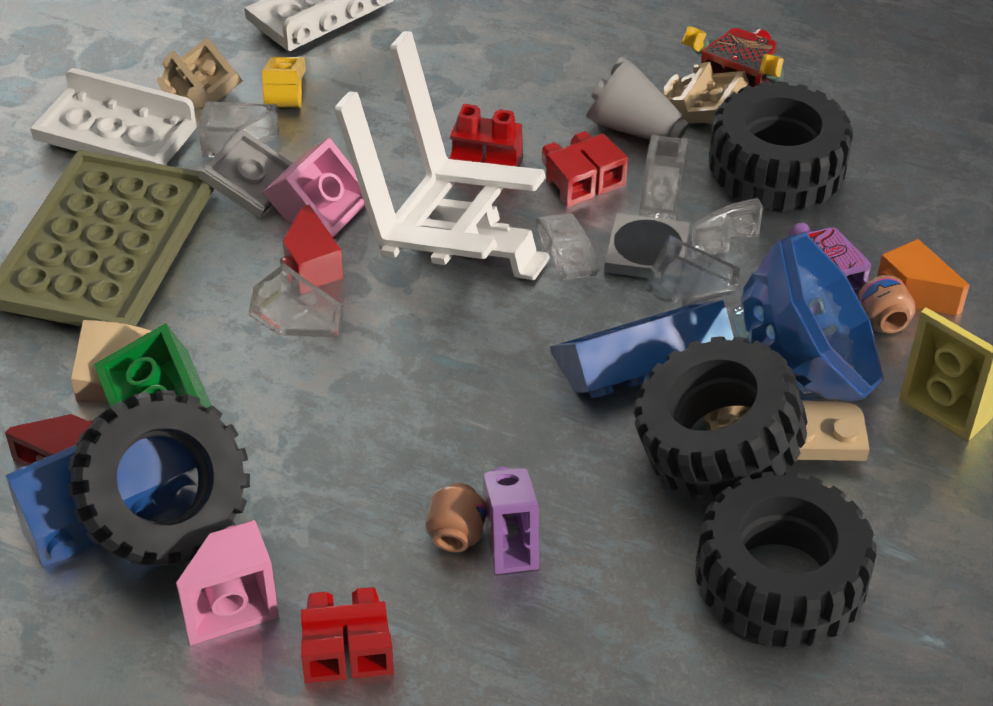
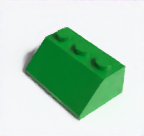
[94,323,212,408]

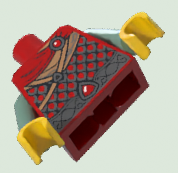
[681,26,784,87]

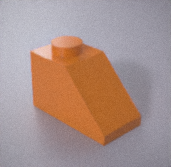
[877,239,969,316]

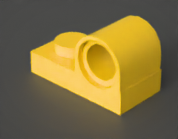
[262,57,306,108]

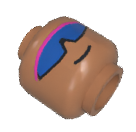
[857,275,916,333]
[425,483,486,552]

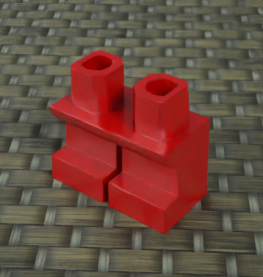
[449,104,523,167]
[542,131,628,207]
[301,587,394,684]

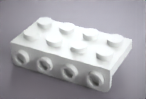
[244,0,394,52]
[31,68,197,165]

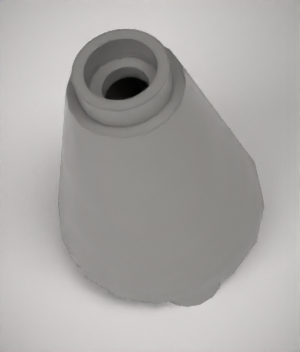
[586,56,689,147]

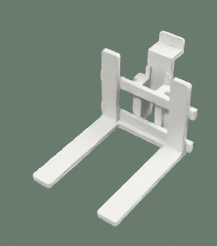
[335,31,550,280]

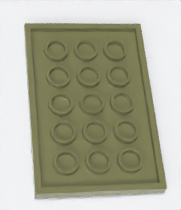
[0,150,214,327]

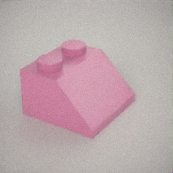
[263,138,365,237]
[176,520,279,646]

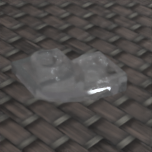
[691,198,763,258]
[535,213,600,281]

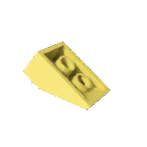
[899,307,993,441]

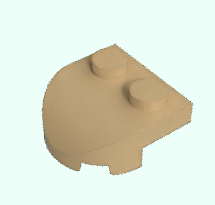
[157,37,243,108]
[664,62,749,124]
[797,400,870,461]

